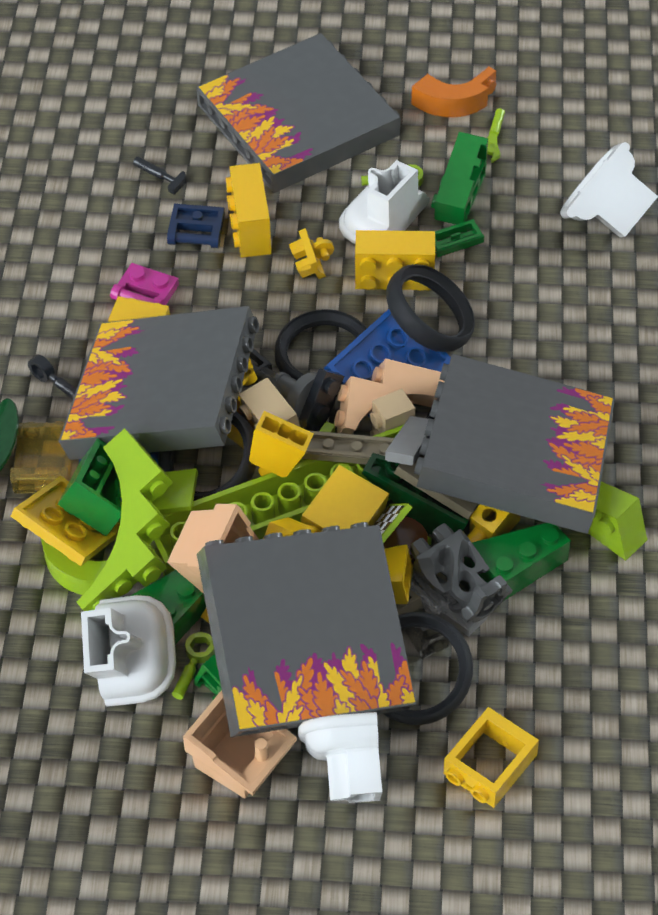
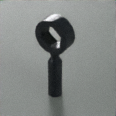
[28,354,77,399]

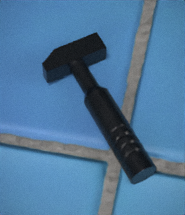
[133,156,186,195]

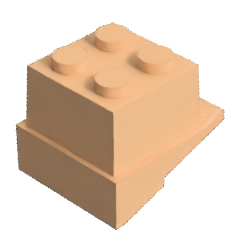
[167,504,259,594]
[183,690,297,799]

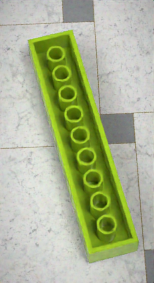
[149,425,404,576]

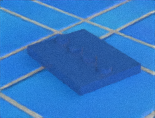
[324,309,451,417]

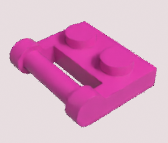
[110,263,179,305]

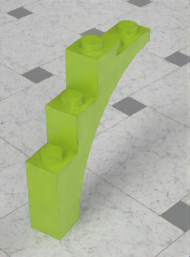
[77,428,173,611]

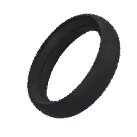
[386,264,475,352]
[275,309,367,380]
[158,411,257,501]
[384,612,473,725]

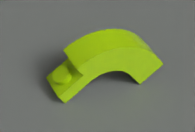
[41,538,107,595]

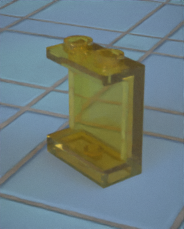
[10,421,73,494]

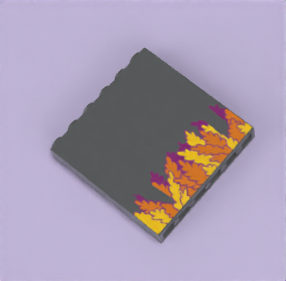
[196,33,401,193]
[59,306,259,460]
[414,354,615,534]
[197,522,417,737]

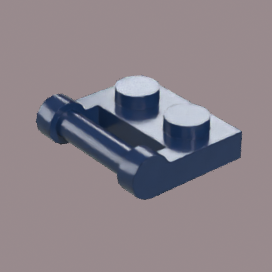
[167,204,225,248]

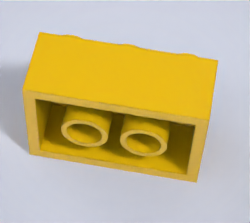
[225,163,271,258]
[355,230,435,291]

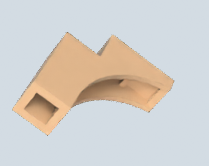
[334,359,444,434]

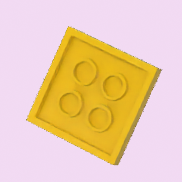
[11,476,120,566]

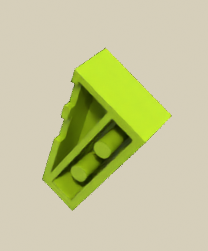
[588,481,647,561]

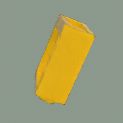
[443,707,539,808]

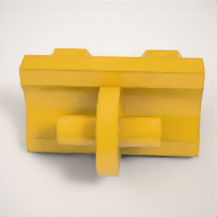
[289,228,334,279]

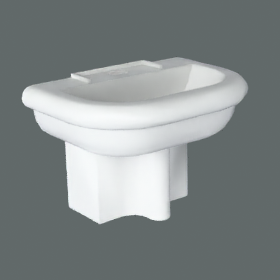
[560,142,658,237]
[339,160,430,244]
[81,595,176,707]
[298,712,382,803]

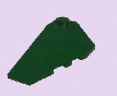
[361,453,470,535]

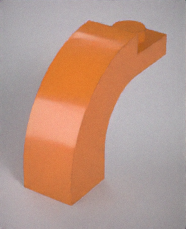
[411,66,496,117]

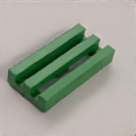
[435,219,484,258]

